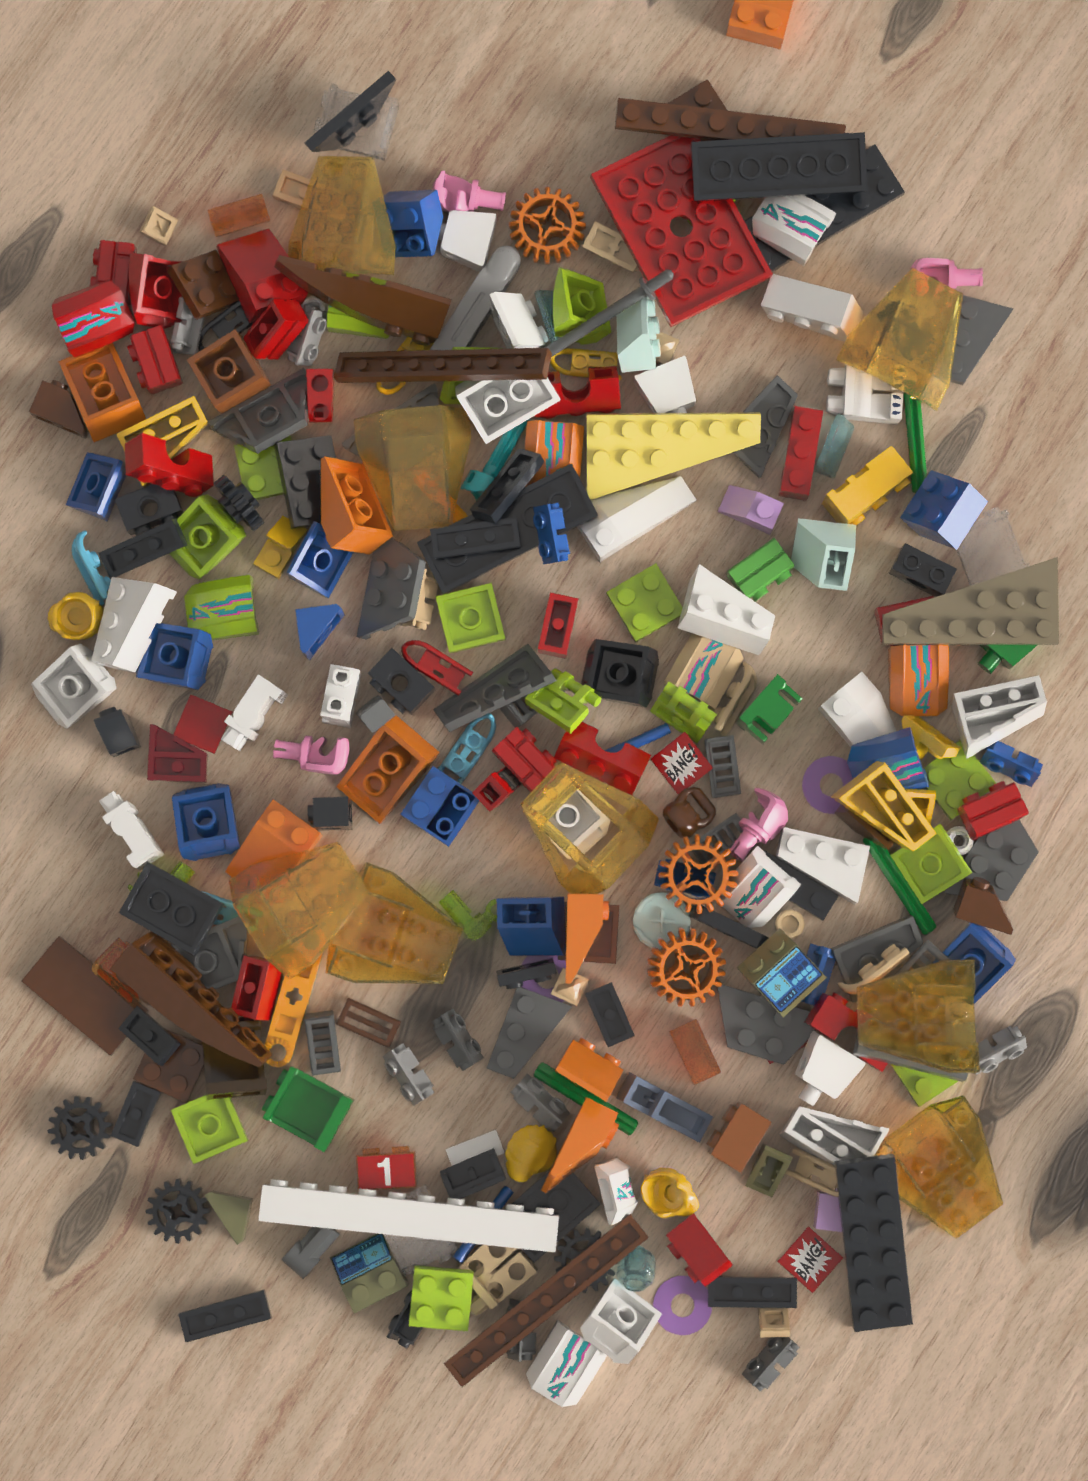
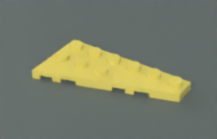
[587,412,761,500]

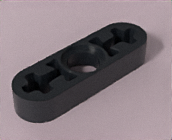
[688,905,769,949]

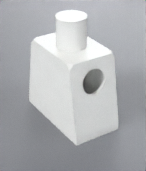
[438,210,497,272]
[634,356,696,413]
[795,1031,866,1106]

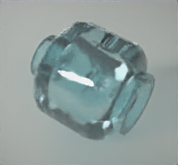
[616,1246,656,1292]

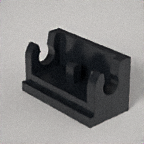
[440,1148,506,1199]

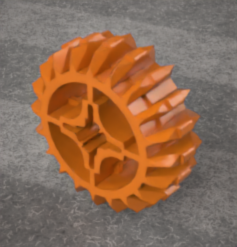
[509,186,586,265]
[659,834,738,914]
[647,928,726,1007]

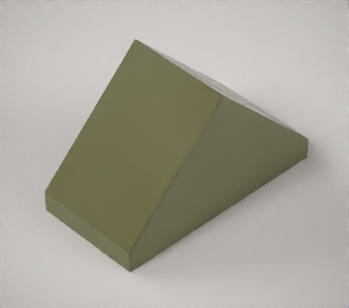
[745,1144,793,1197]
[204,1190,253,1245]

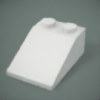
[489,292,549,349]
[455,377,561,444]

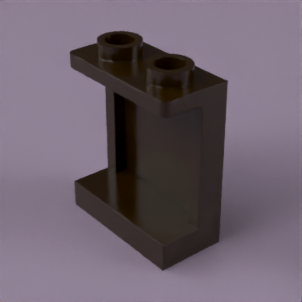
[202,1017,267,1100]

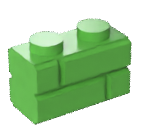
[726,538,795,602]

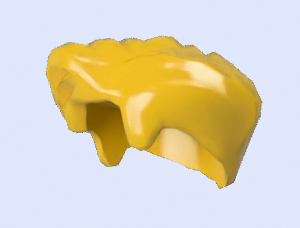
[47,591,104,640]
[505,1124,556,1182]
[640,1167,699,1218]

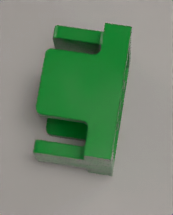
[736,674,803,745]

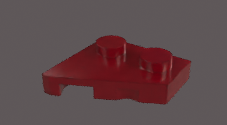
[147,724,208,783]

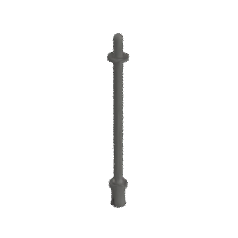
[545,269,674,356]

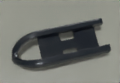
[198,300,255,351]

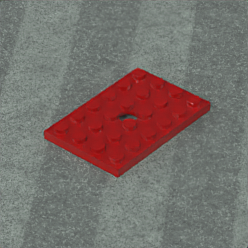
[590,136,773,328]

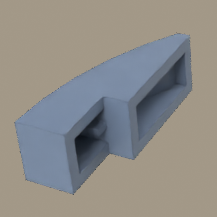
[616,1072,713,1143]

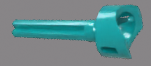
[460,419,530,501]

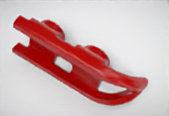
[401,640,473,696]

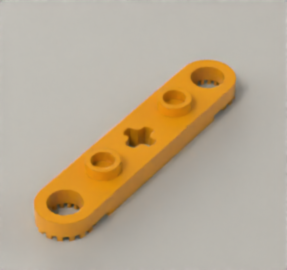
[265,925,326,1067]

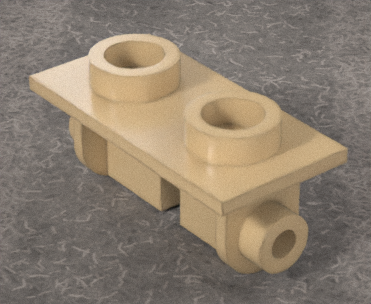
[402,569,438,630]

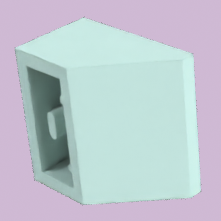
[616,296,661,373]
[791,518,856,591]

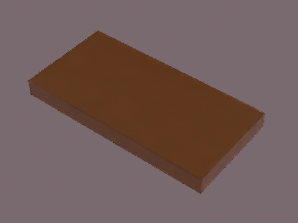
[21,936,149,1056]

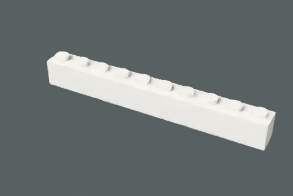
[258,1179,559,1252]

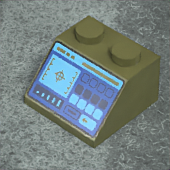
[737,928,826,1017]
[330,1233,409,1313]

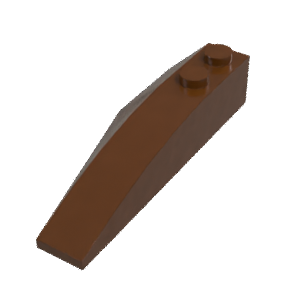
[274,255,452,346]
[111,931,273,1067]

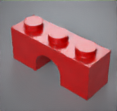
[535,366,621,419]
[778,406,823,501]
[125,433,214,497]
[554,722,651,795]
[804,992,888,1072]

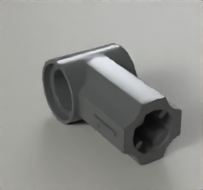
[281,1227,340,1279]

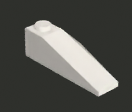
[577,476,696,562]
[818,672,896,747]

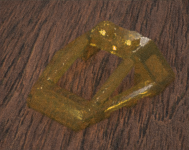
[520,762,659,894]

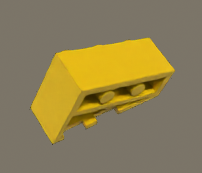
[116,396,208,487]
[822,445,913,527]
[830,761,937,851]

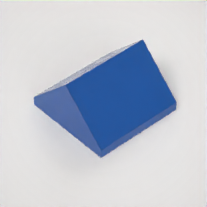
[66,452,126,522]
[286,522,354,598]
[295,604,345,660]

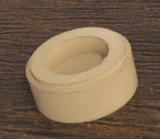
[775,909,804,939]

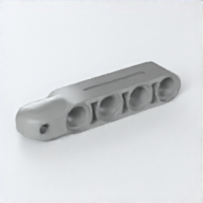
[430,245,521,350]

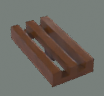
[336,998,401,1048]

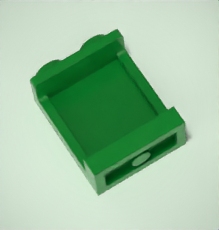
[261,1066,354,1152]

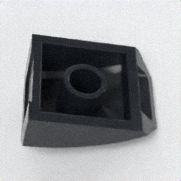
[581,639,659,707]

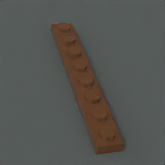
[615,98,846,141]
[333,348,552,383]
[444,1214,649,1387]

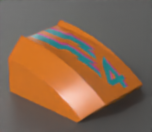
[525,420,584,487]
[888,644,949,717]

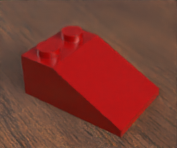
[216,228,308,323]

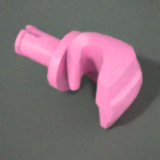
[432,171,506,213]
[909,258,983,298]
[273,735,349,775]
[729,788,788,862]

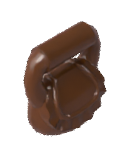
[663,787,716,838]

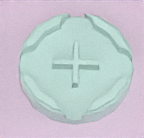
[633,892,691,950]

